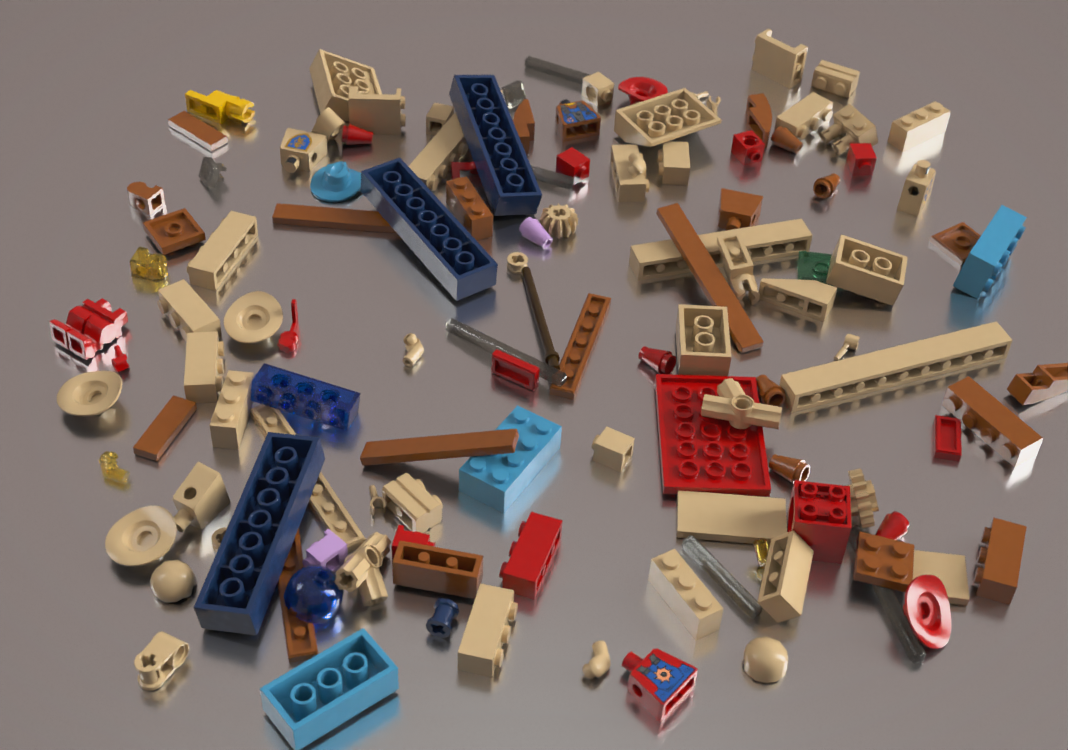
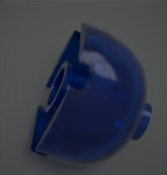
[283,565,344,624]

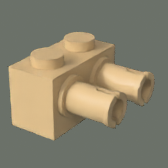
[819,104,878,155]

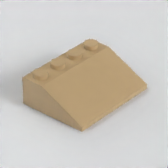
[309,49,382,121]
[614,88,721,147]

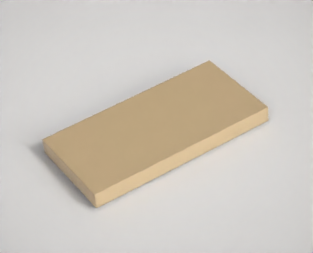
[677,491,787,545]

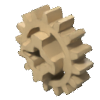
[846,468,879,529]

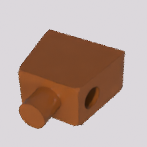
[718,188,763,230]

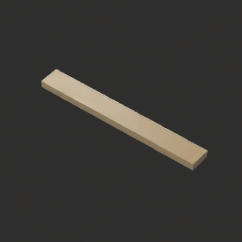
[249,401,366,553]

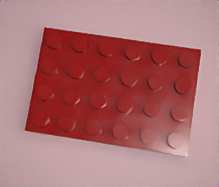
[655,374,771,497]

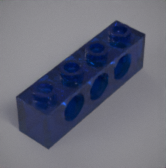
[250,363,361,431]

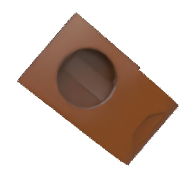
[127,182,165,215]

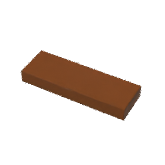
[168,111,228,152]
[133,395,197,461]

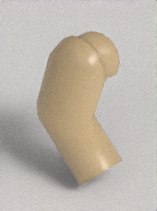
[628,152,646,177]
[403,333,424,367]
[582,641,611,680]

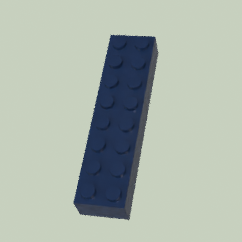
[449,75,542,216]
[361,157,498,301]
[194,432,325,635]

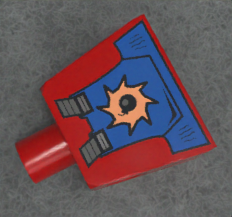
[621,649,698,722]

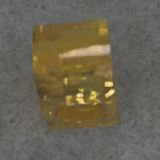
[130,246,168,281]

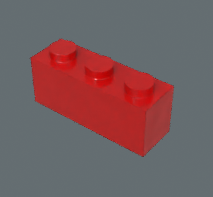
[499,512,563,600]

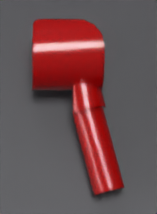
[111,345,130,373]

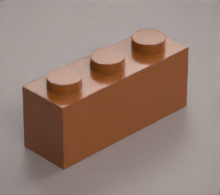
[446,176,493,241]
[973,517,1027,605]
[392,541,483,599]

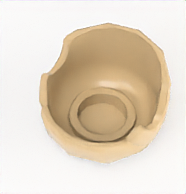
[150,560,197,603]
[743,637,788,683]

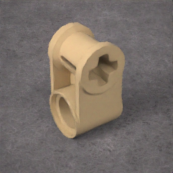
[311,108,345,142]
[134,631,189,691]

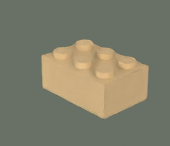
[826,234,908,306]
[676,304,731,376]

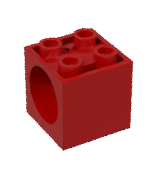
[786,480,851,564]

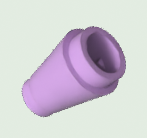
[519,217,553,249]

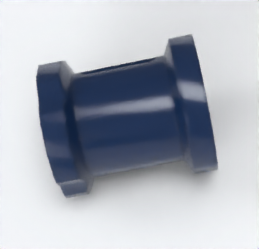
[426,598,460,638]

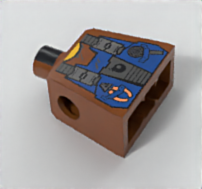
[555,99,601,142]

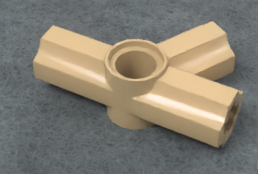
[701,378,782,429]
[334,532,391,606]

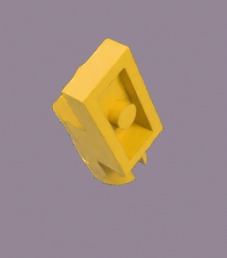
[185,90,255,124]

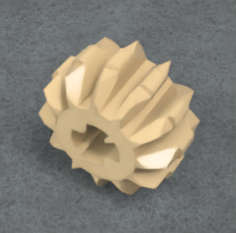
[540,203,578,239]

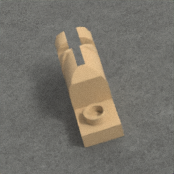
[717,232,760,307]

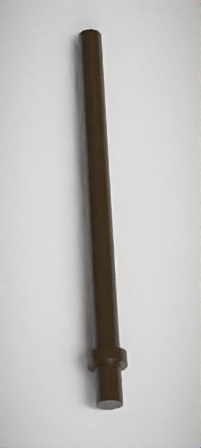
[521,267,560,373]

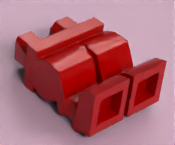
[49,298,128,360]

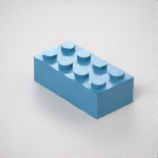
[953,205,1027,299]
[459,405,562,514]
[260,628,399,750]

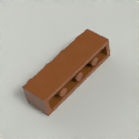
[942,376,1043,467]

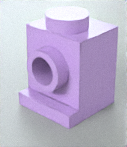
[303,529,348,581]

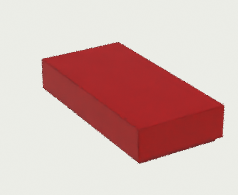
[491,349,540,391]
[933,415,962,462]

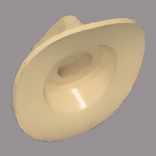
[224,291,283,344]
[57,371,122,417]
[105,505,177,566]

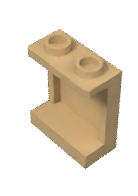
[752,29,808,89]
[348,86,406,135]

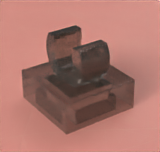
[501,80,526,108]
[199,157,227,188]

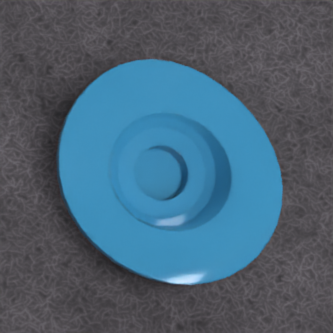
[310,161,361,202]

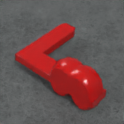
[451,161,478,180]
[277,299,299,354]

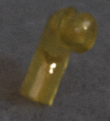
[99,451,130,484]
[753,538,769,581]

